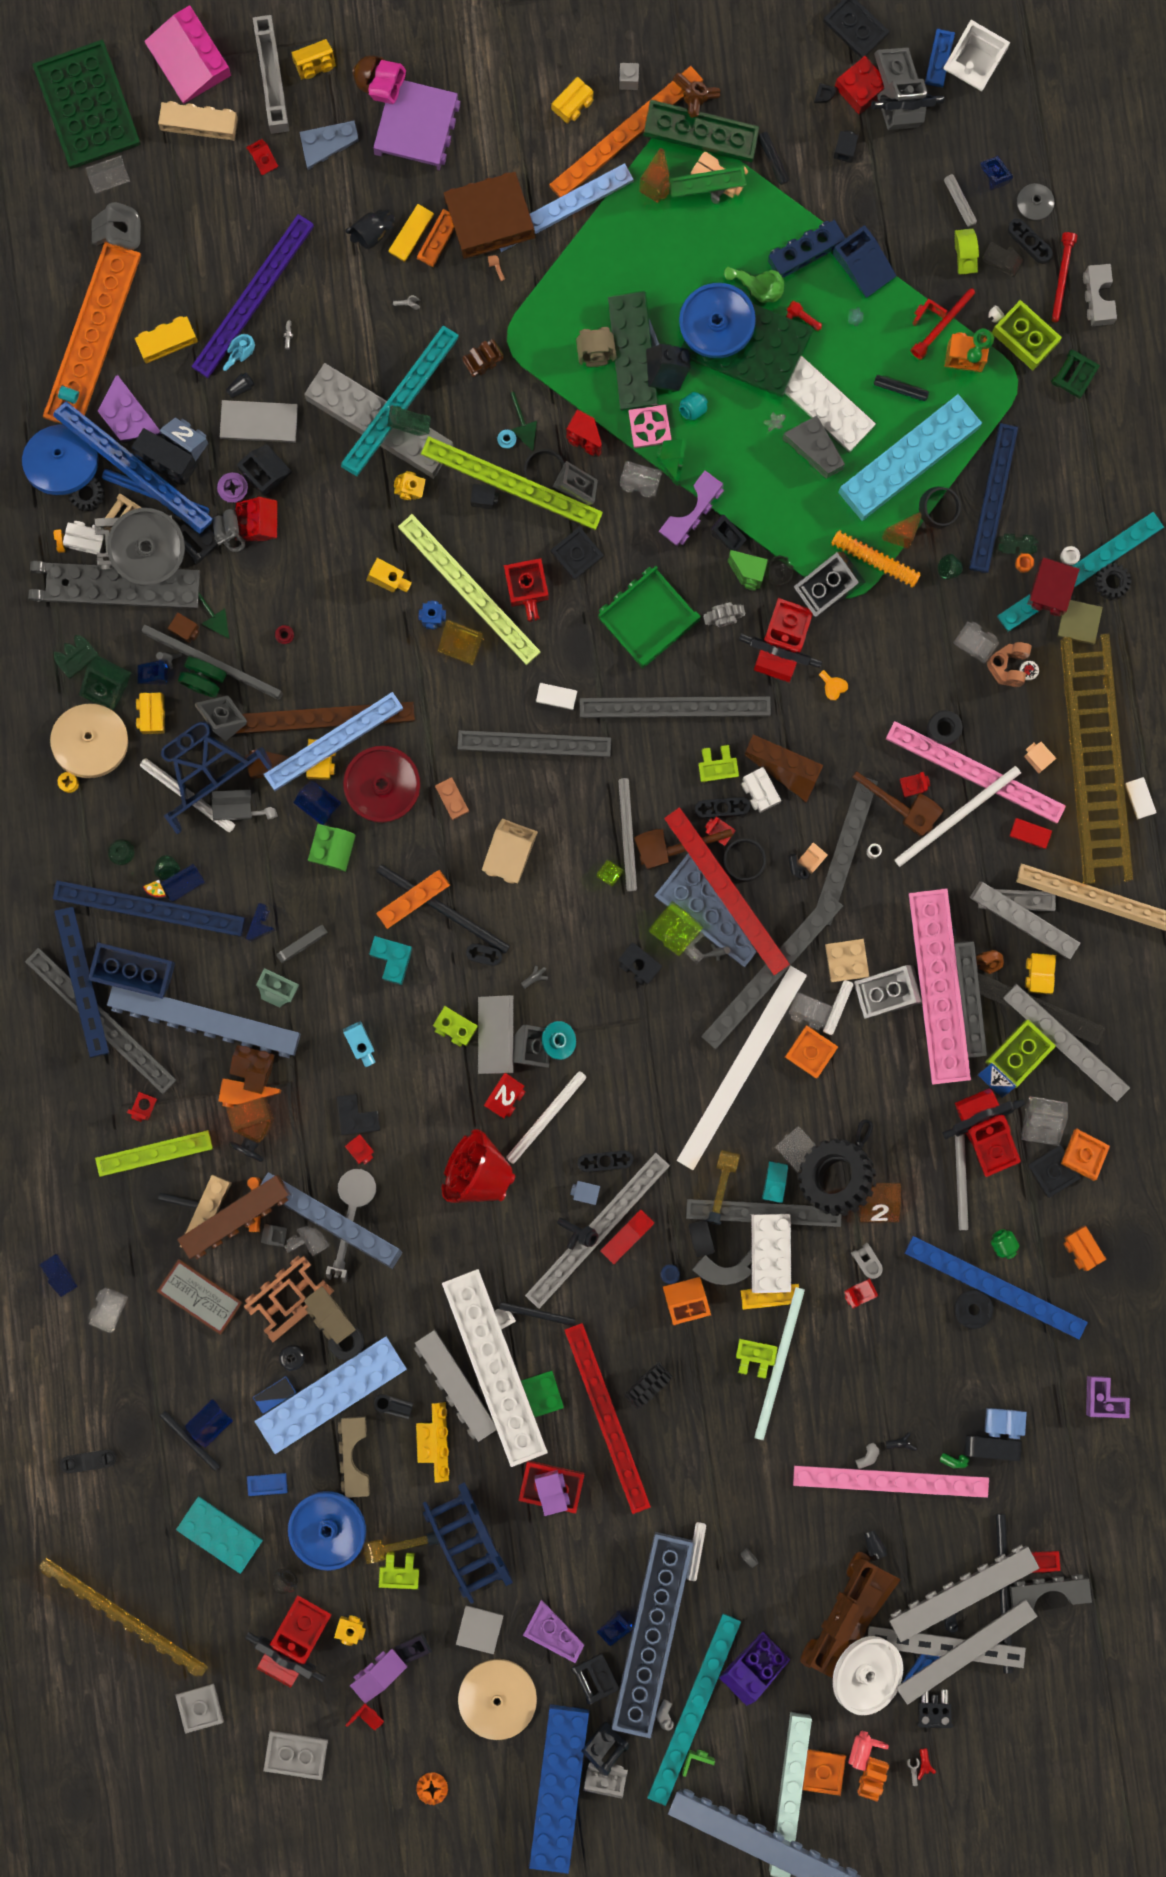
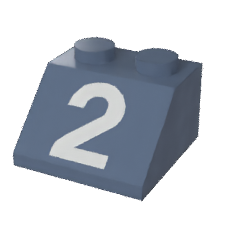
[160,418,209,461]

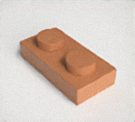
[435,777,469,820]

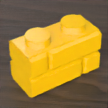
[551,77,594,123]
[136,693,165,734]

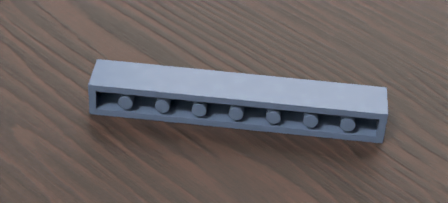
[260,1172,403,1269]

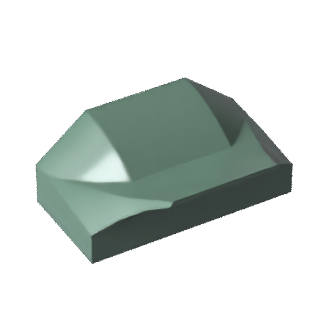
[256,968,299,1008]

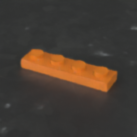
[376,870,450,929]

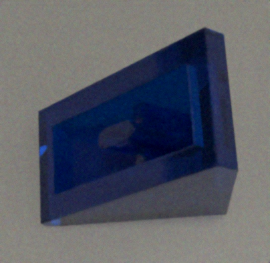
[137,660,168,684]
[597,1610,633,1646]

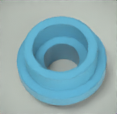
[497,430,516,449]

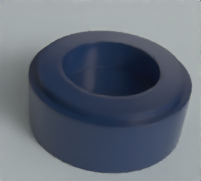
[660,1264,680,1284]

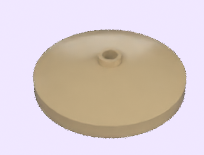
[50,704,128,778]
[458,1659,537,1740]

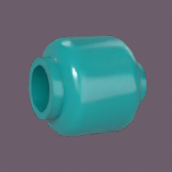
[679,392,708,420]

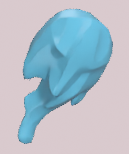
[223,334,255,371]

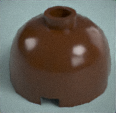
[353,55,385,94]

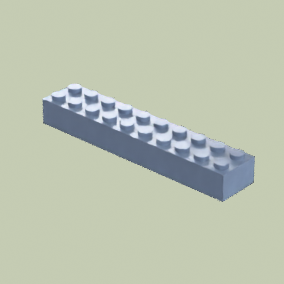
[612,1532,694,1738]

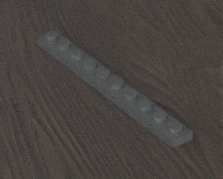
[580,697,771,718]
[701,893,843,1049]
[25,948,177,1094]

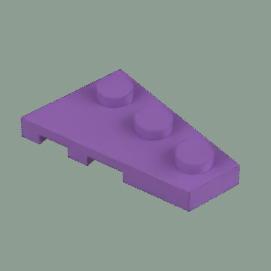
[523,1600,584,1663]

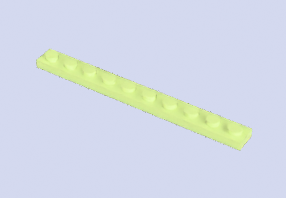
[398,514,540,666]

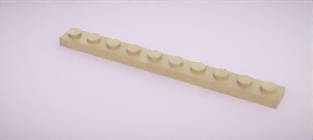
[1016,863,1166,931]

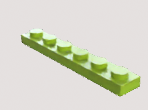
[95,1130,213,1177]

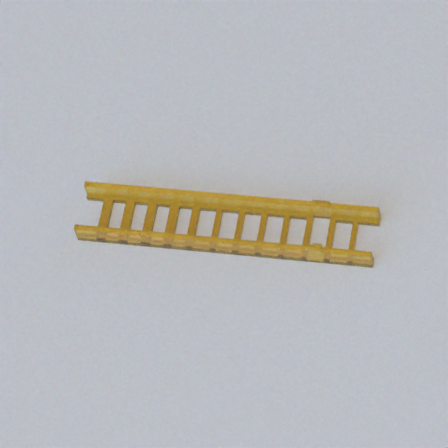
[1061,634,1133,885]

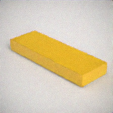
[389,204,434,262]
[741,1284,799,1310]

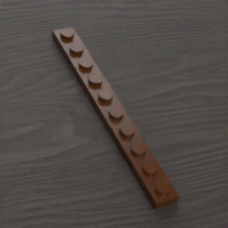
[234,702,415,735]

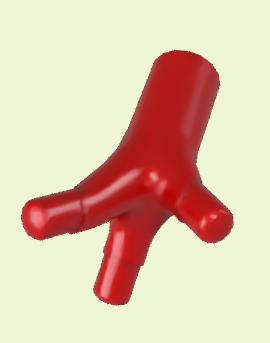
[917,1748,936,1780]

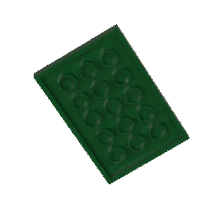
[32,39,141,169]
[681,303,813,398]

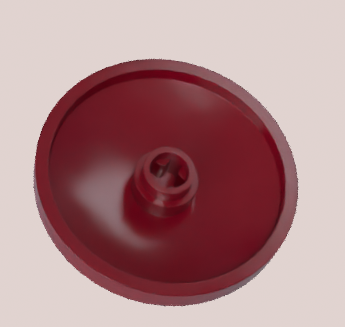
[343,746,420,823]

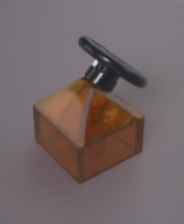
[226,1097,274,1162]

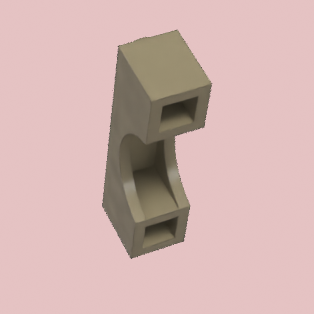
[338,1416,370,1498]

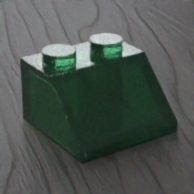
[79,655,131,711]

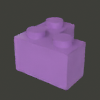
[1086,1376,1130,1418]
[535,1470,570,1516]
[350,1649,407,1703]

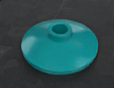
[542,1021,576,1060]

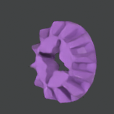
[217,473,248,503]

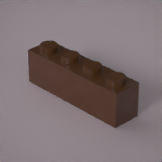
[744,734,823,802]

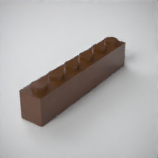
[177,1175,291,1260]

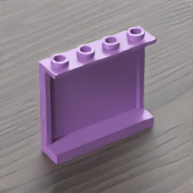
[373,80,461,171]

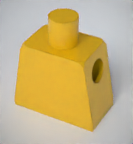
[366,558,412,593]

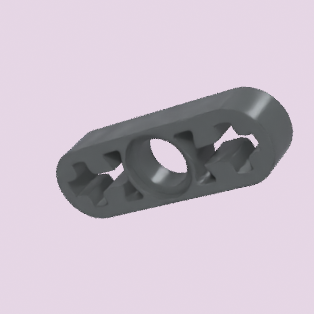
[276,925,328,963]

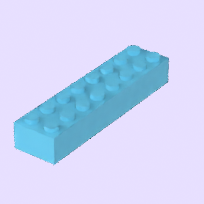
[838,394,982,521]

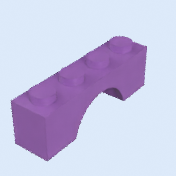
[659,471,724,547]

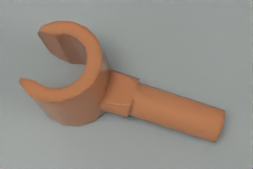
[488,255,505,281]

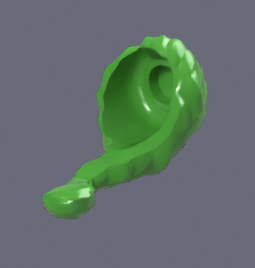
[724,267,785,303]

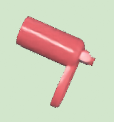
[848,1731,889,1771]

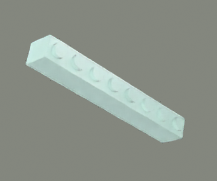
[769,1712,812,1877]

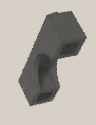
[1009,1574,1092,1609]

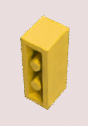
[135,316,198,364]

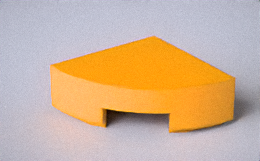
[53,530,65,553]

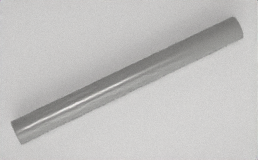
[955,1134,968,1230]

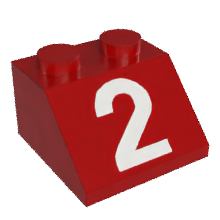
[484,1073,526,1119]

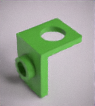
[682,1750,715,1777]

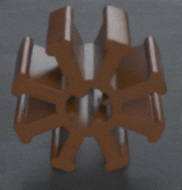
[463,339,504,377]

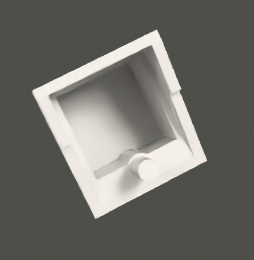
[943,20,1010,91]

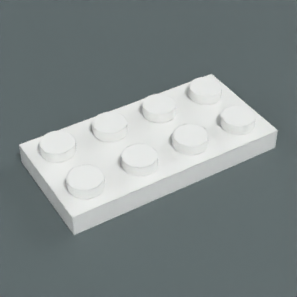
[751,1214,791,1293]

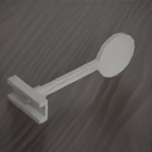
[326,1169,376,1283]

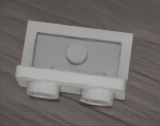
[583,1763,628,1799]

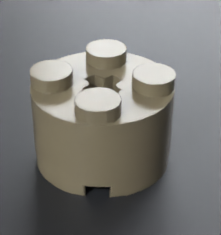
[576,327,616,367]

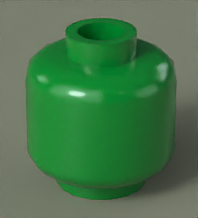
[991,1229,1019,1259]

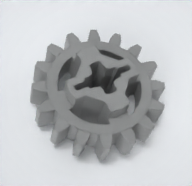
[704,602,745,627]

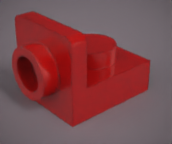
[899,772,930,798]
[345,1134,374,1165]

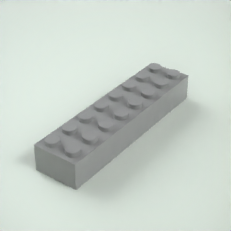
[304,363,453,479]

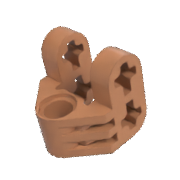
[987,642,1032,687]

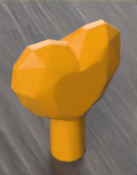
[819,670,848,700]

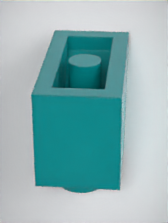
[762,1161,788,1203]

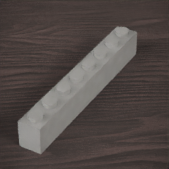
[888,1545,1039,1642]

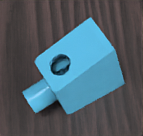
[343,1021,375,1067]

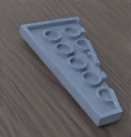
[654,853,756,967]

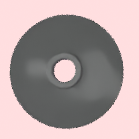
[1017,183,1054,221]

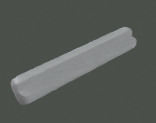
[944,174,977,227]

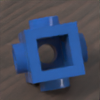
[419,601,446,629]

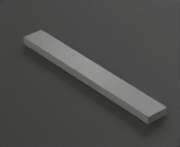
[896,1599,1037,1705]

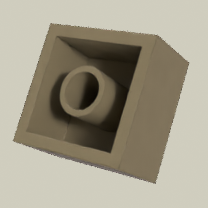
[303,1286,356,1344]

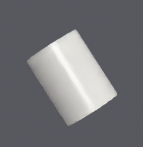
[867,844,882,859]

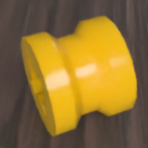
[57,772,79,793]

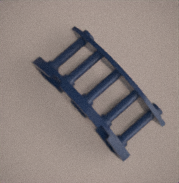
[423,1482,513,1604]

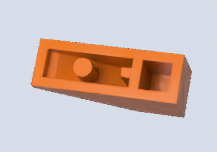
[218,1079,281,1108]

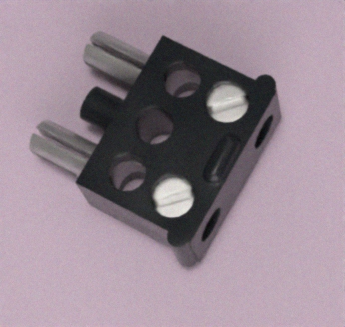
[916,1689,953,1728]

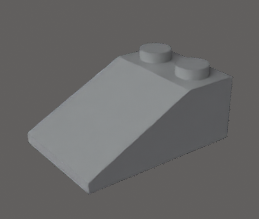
[854,965,922,1019]

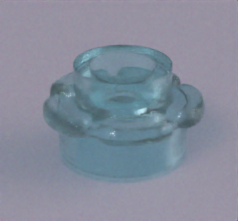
[848,307,863,326]

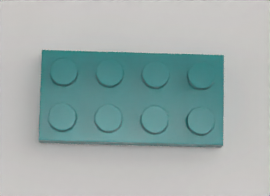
[176,1496,263,1574]

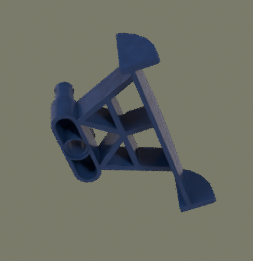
[161,721,272,834]

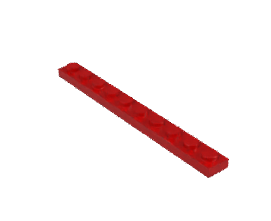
[664,807,790,976]
[564,1323,651,1514]

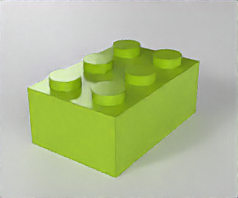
[992,300,1062,371]
[985,1019,1056,1088]

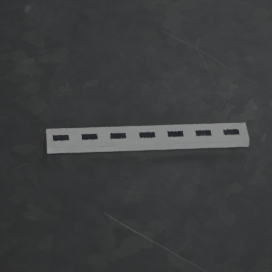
[868,1626,1026,1668]

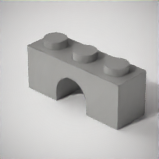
[1083,264,1117,326]

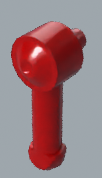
[786,301,822,331]

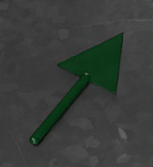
[511,392,537,451]
[199,593,229,639]

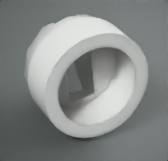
[988,305,1005,323]

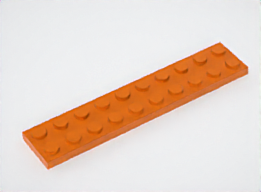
[43,242,141,424]

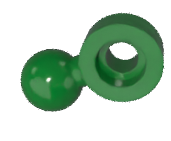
[967,328,994,363]

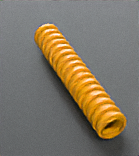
[831,530,920,588]

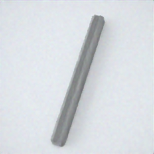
[618,778,637,892]

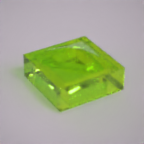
[596,860,623,887]

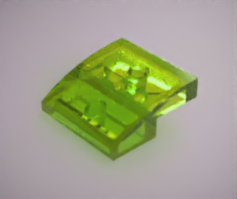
[649,901,703,956]

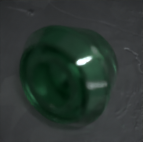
[938,554,963,580]
[108,839,134,865]
[154,855,180,880]

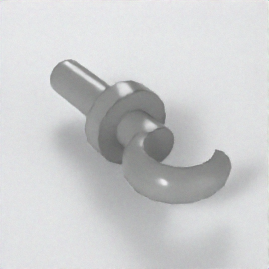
[284,320,293,350]

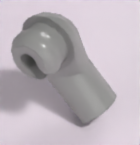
[855,1443,879,1469]

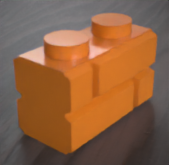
[1063,1226,1106,1271]

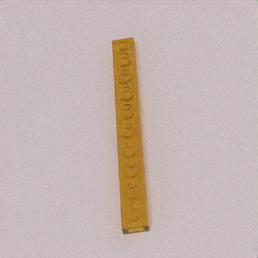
[39,1558,208,1677]

